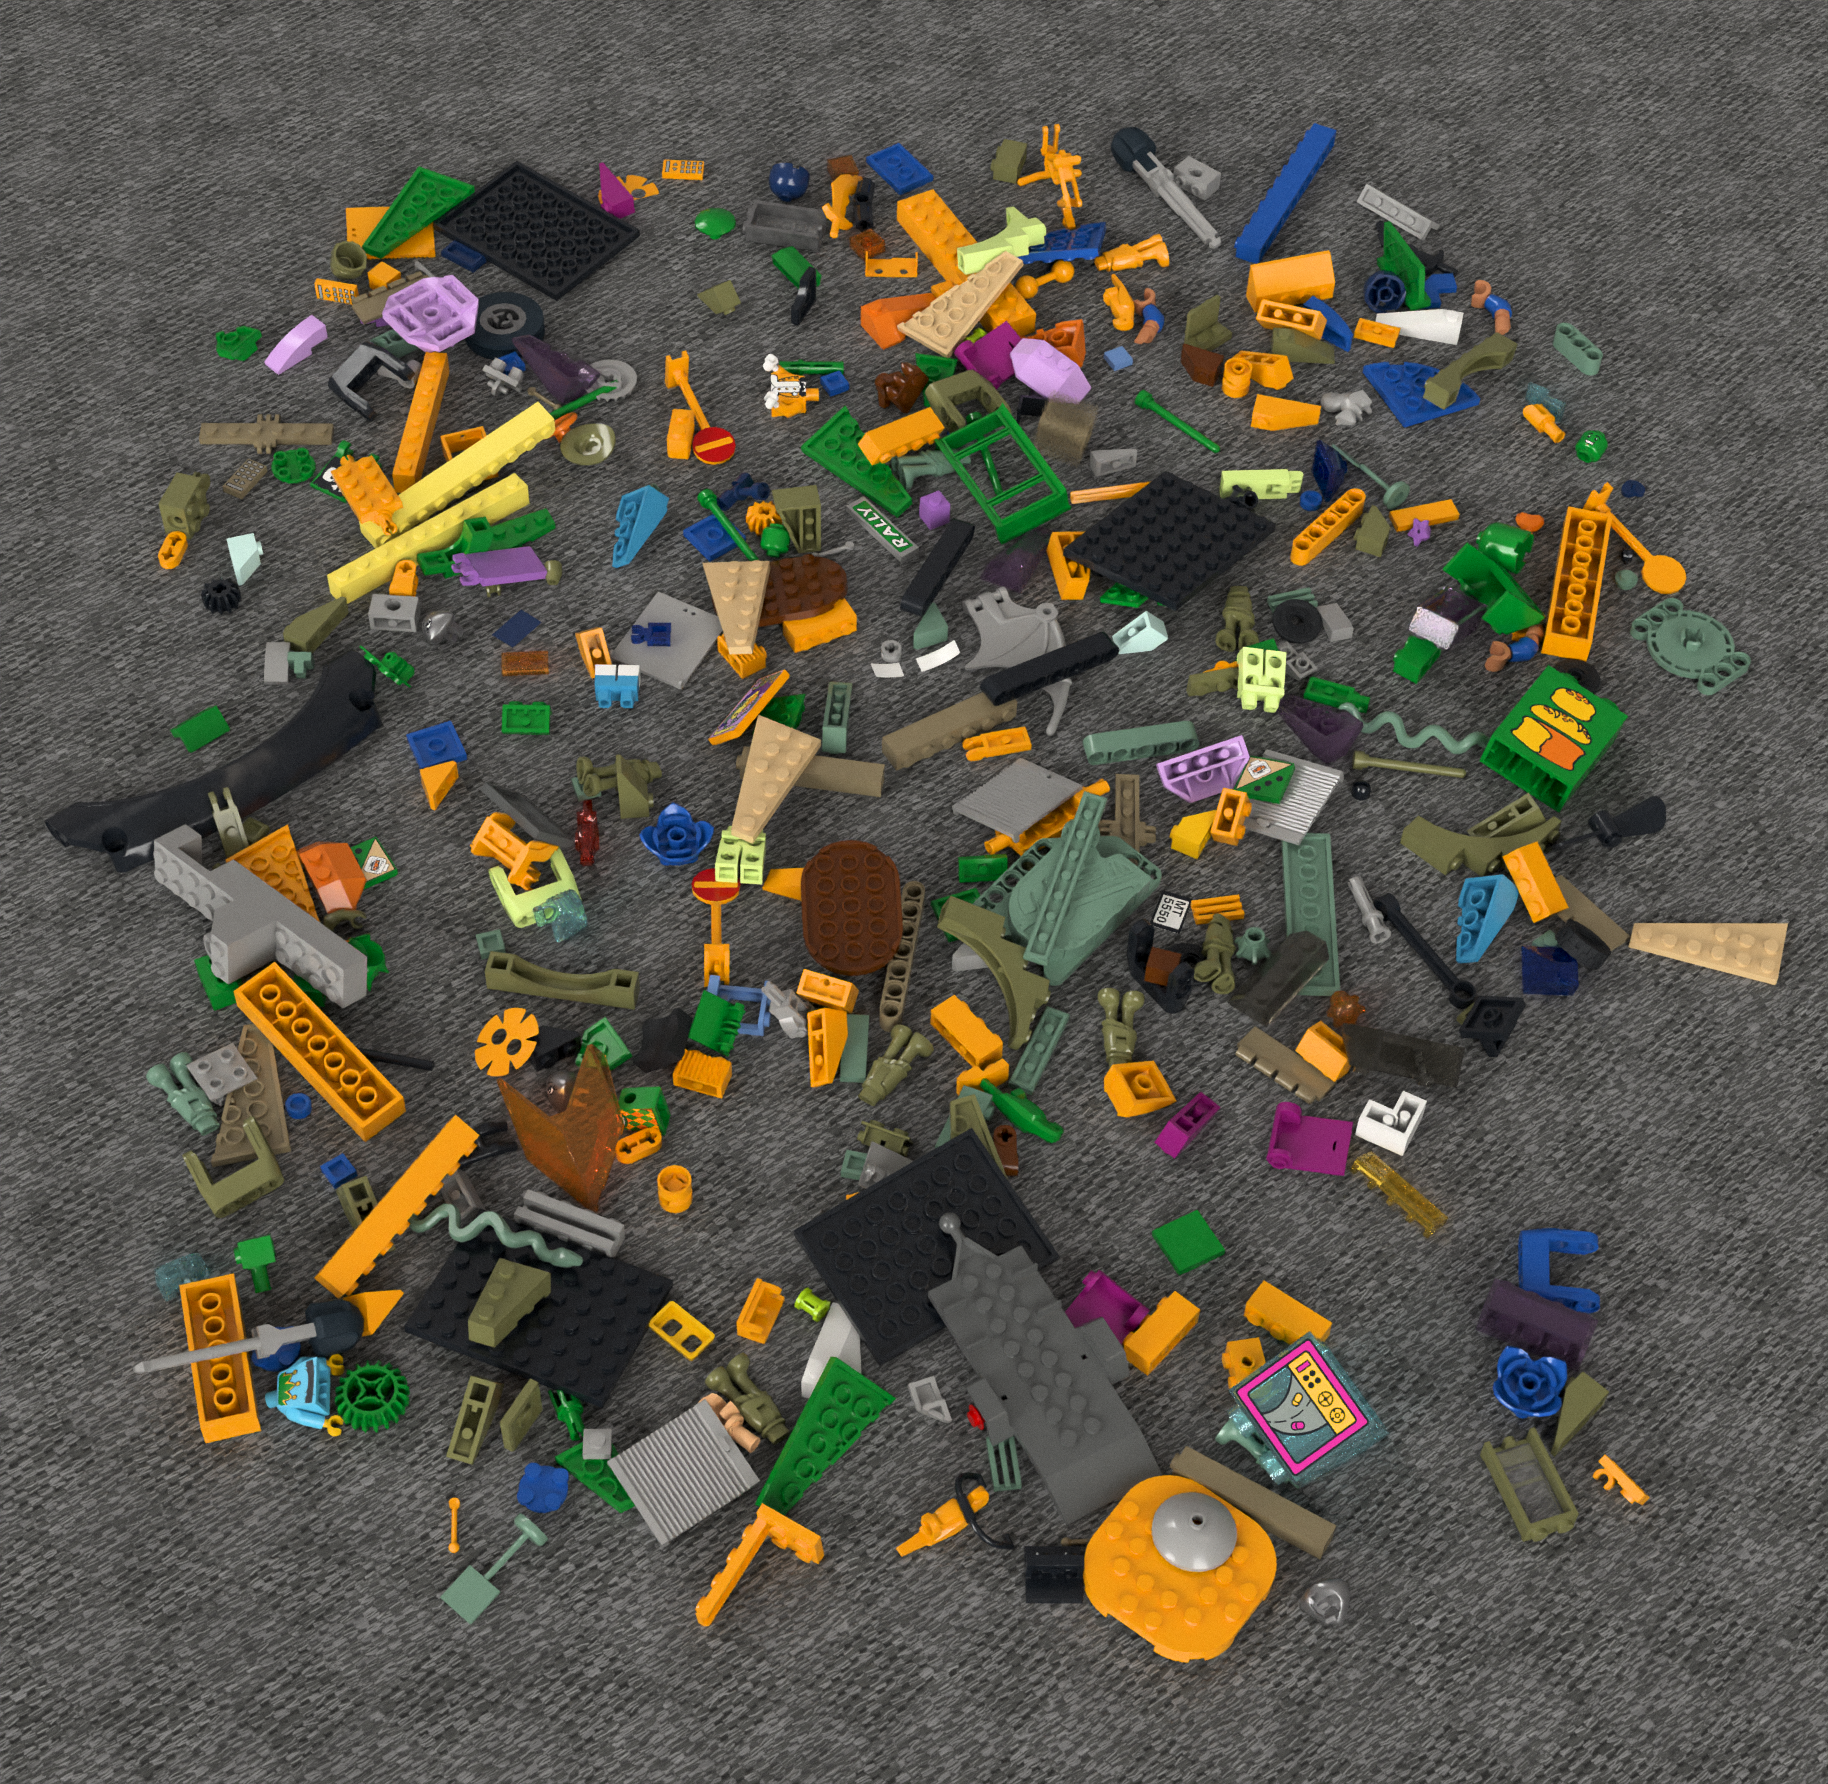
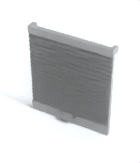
[609,592,723,689]
[1243,749,1344,845]
[952,758,1083,843]
[607,1399,760,1548]

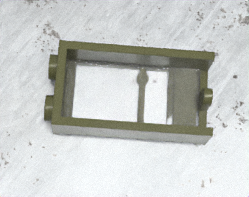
[1480,1427,1579,1542]

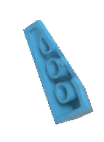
[612,485,669,568]
[1456,874,1519,963]

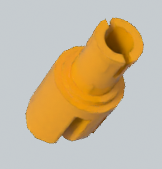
[1523,404,1565,443]

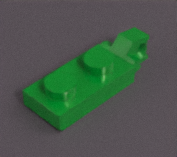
[1303,677,1370,713]

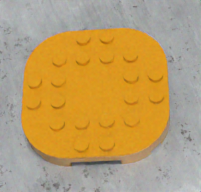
[1083,1475,1277,1663]

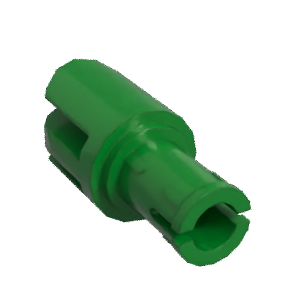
[548,1389,586,1441]

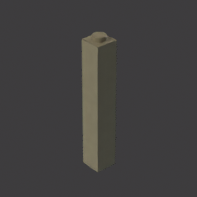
[736,746,885,797]
[1170,1446,1336,1560]

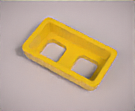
[649,1301,715,1361]

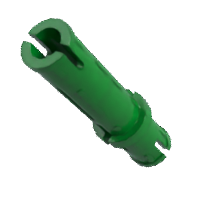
[779,359,844,376]

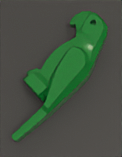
[980,1078,1064,1143]

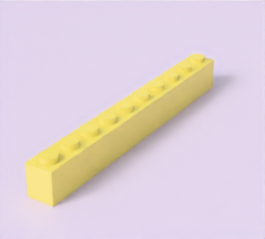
[359,402,555,549]
[327,473,530,604]

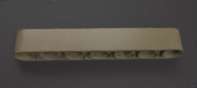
[879,881,925,1032]

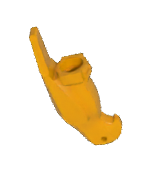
[1103,274,1134,331]
[896,1485,989,1557]

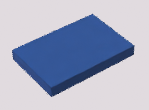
[866,143,933,195]

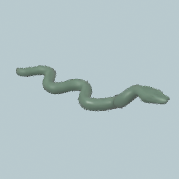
[1339,702,1491,755]
[408,1203,583,1268]

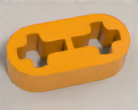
[158,531,188,569]
[615,1127,662,1164]

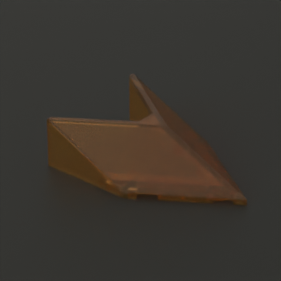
[496,1044,625,1213]

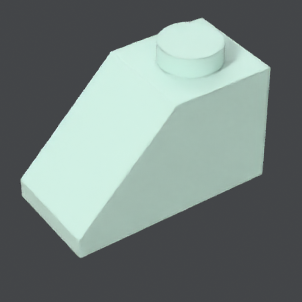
[227,533,263,586]
[1112,611,1168,654]

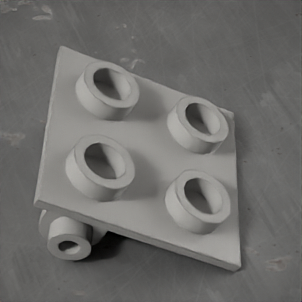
[186,1043,257,1106]
[858,1141,913,1189]

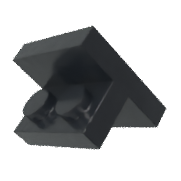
[1459,996,1526,1057]
[1024,1546,1084,1604]

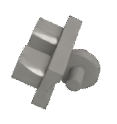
[482,358,524,397]

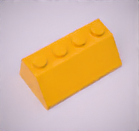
[1246,250,1335,312]

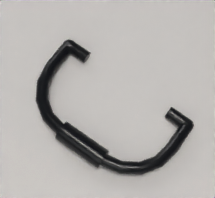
[955,1472,1014,1550]

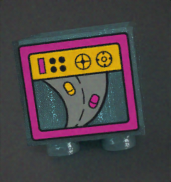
[1226,1331,1390,1487]

